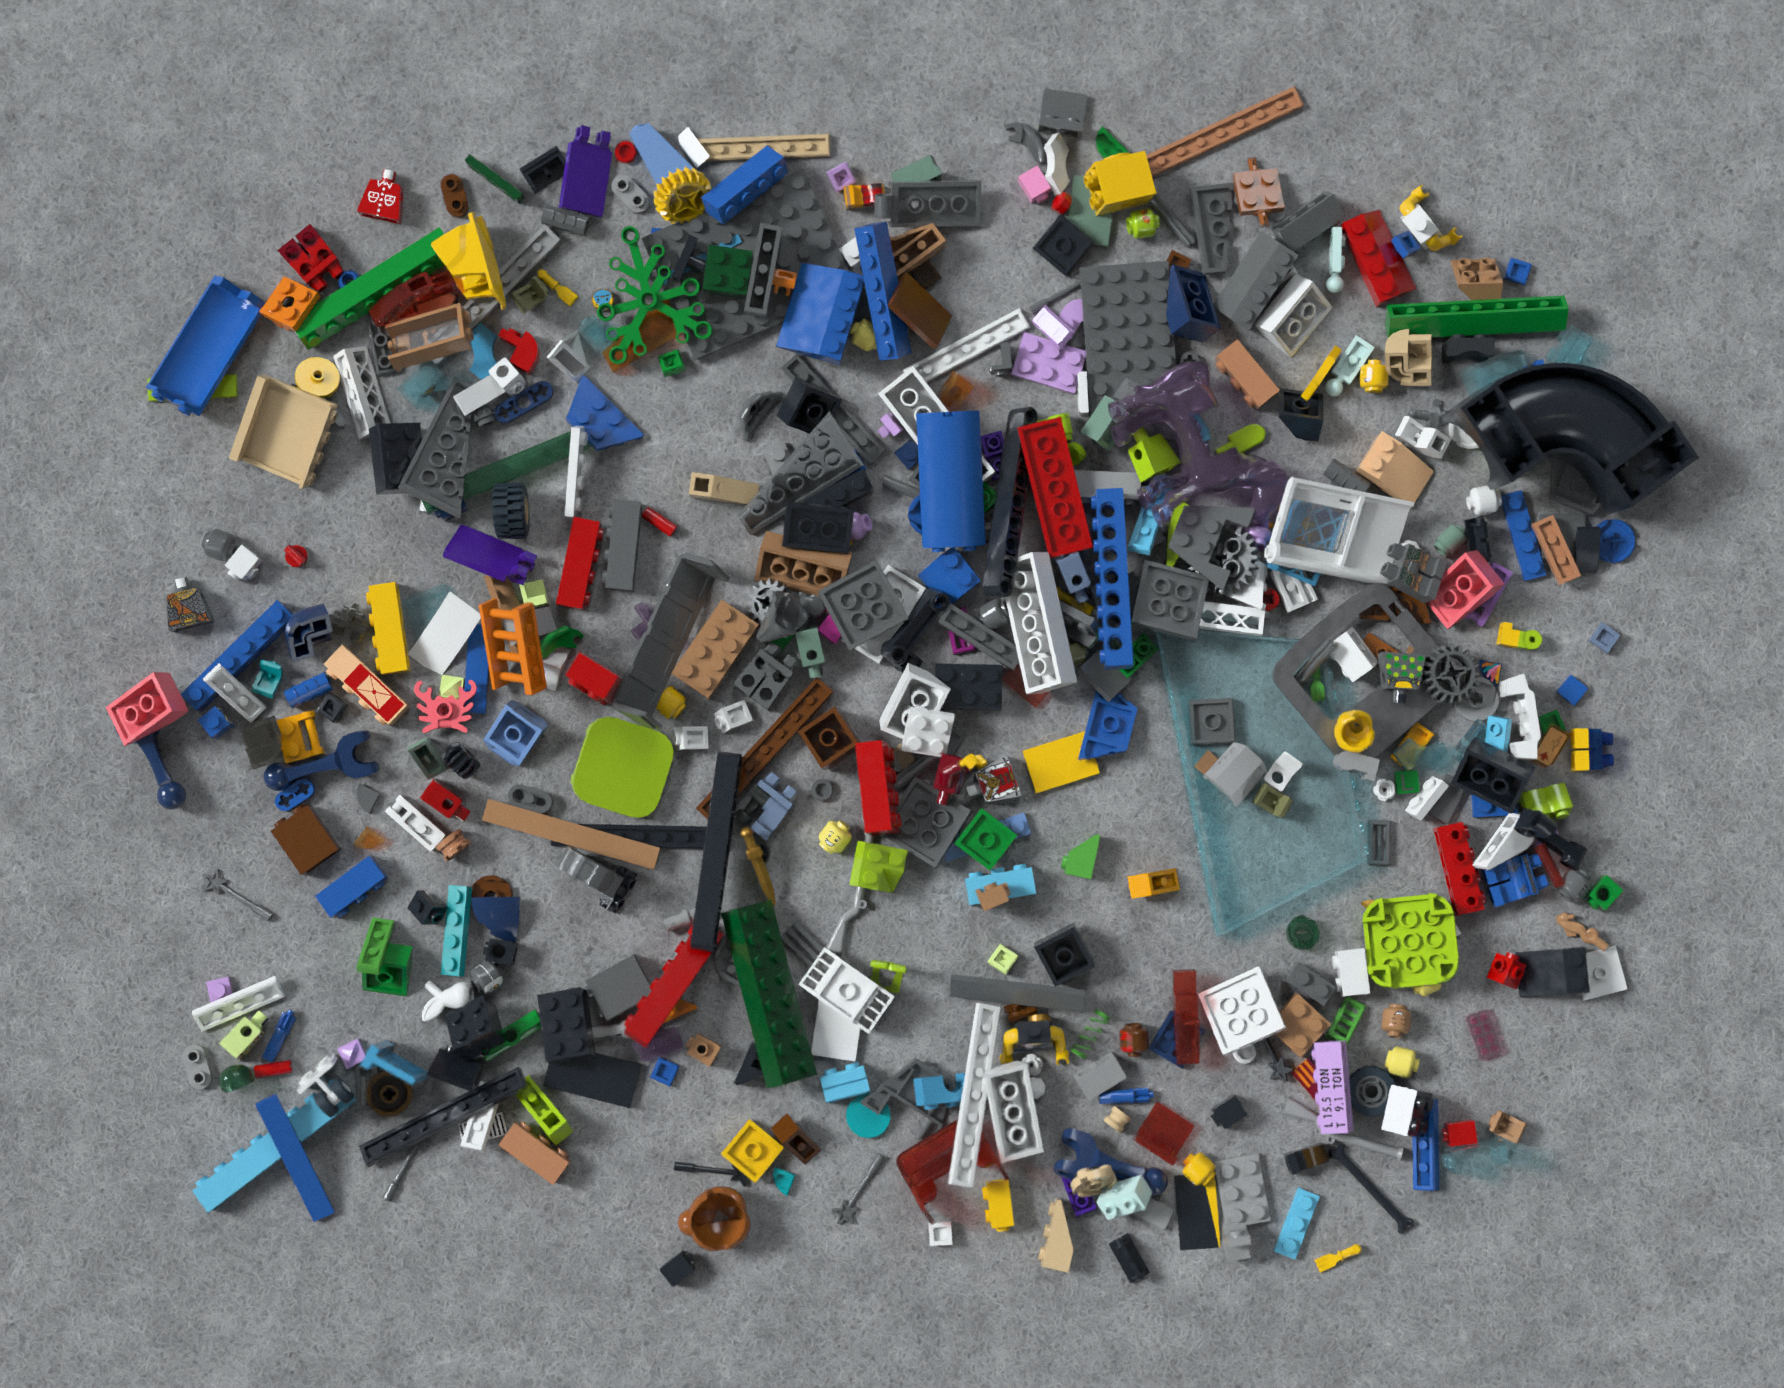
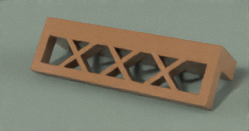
[484,575,520,653]

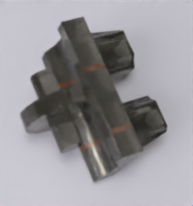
[329,603,372,643]

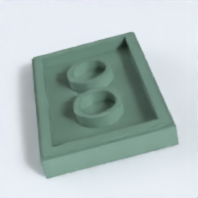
[1067,175,1113,247]

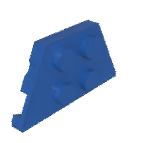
[566,375,644,451]
[1078,690,1138,761]

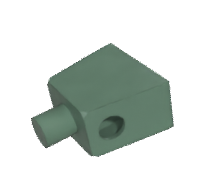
[795,625,825,678]

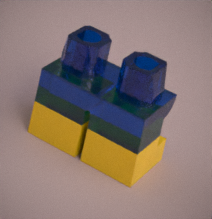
[1570,728,1614,772]

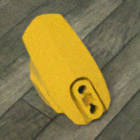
[431,212,506,310]

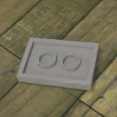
[1213,1153,1271,1225]

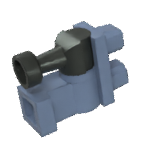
[735,772,798,841]

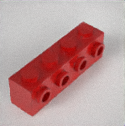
[1433,822,1486,915]

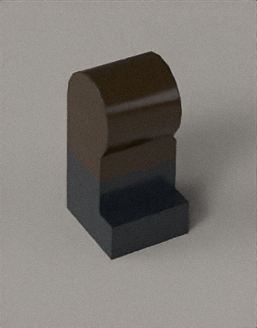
[1283,1143,1329,1175]

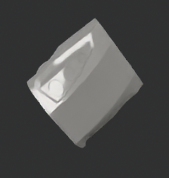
[1203,742,1267,807]

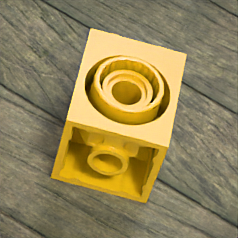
[1084,151,1156,216]

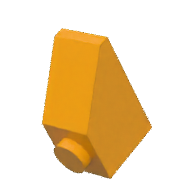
[1127,868,1180,899]

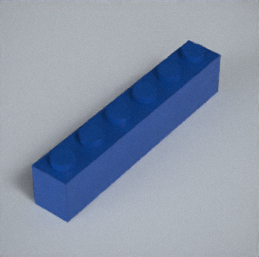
[854,221,912,361]
[181,600,293,712]

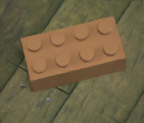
[671,600,760,700]

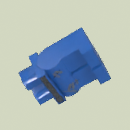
[1481,854,1548,907]

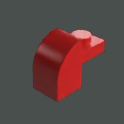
[498,328,540,375]

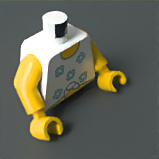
[1399,185,1463,251]

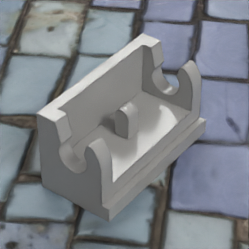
[1073,1052,1127,1101]

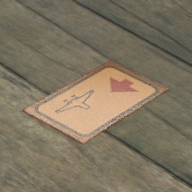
[1532,723,1571,768]

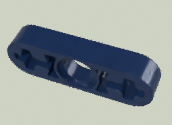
[494,381,554,424]

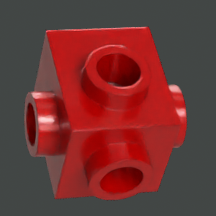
[1486,952,1526,990]

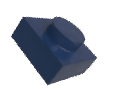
[894,439,918,470]

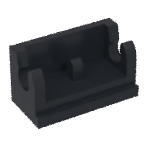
[519,146,566,194]

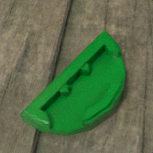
[1095,126,1130,159]

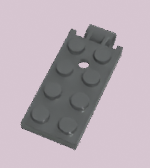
[874,180,981,228]

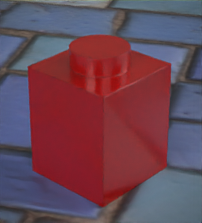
[1441,1119,1478,1147]

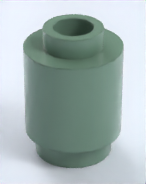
[1433,524,1466,557]

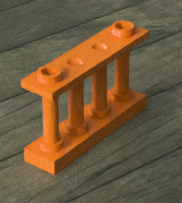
[479,598,547,695]

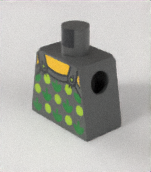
[1378,652,1426,704]

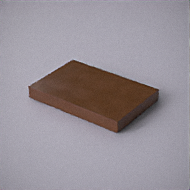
[887,272,952,349]

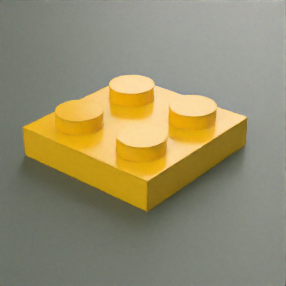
[720,1119,784,1183]

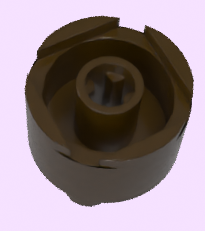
[365,1070,412,1117]

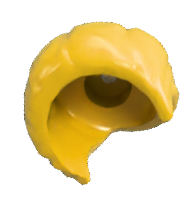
[1334,710,1375,753]

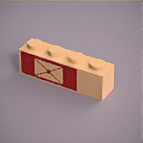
[324,645,410,726]

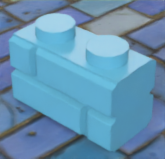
[820,1062,870,1104]

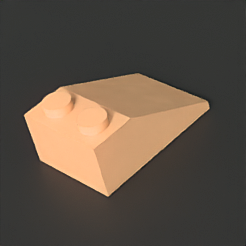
[1355,431,1434,509]

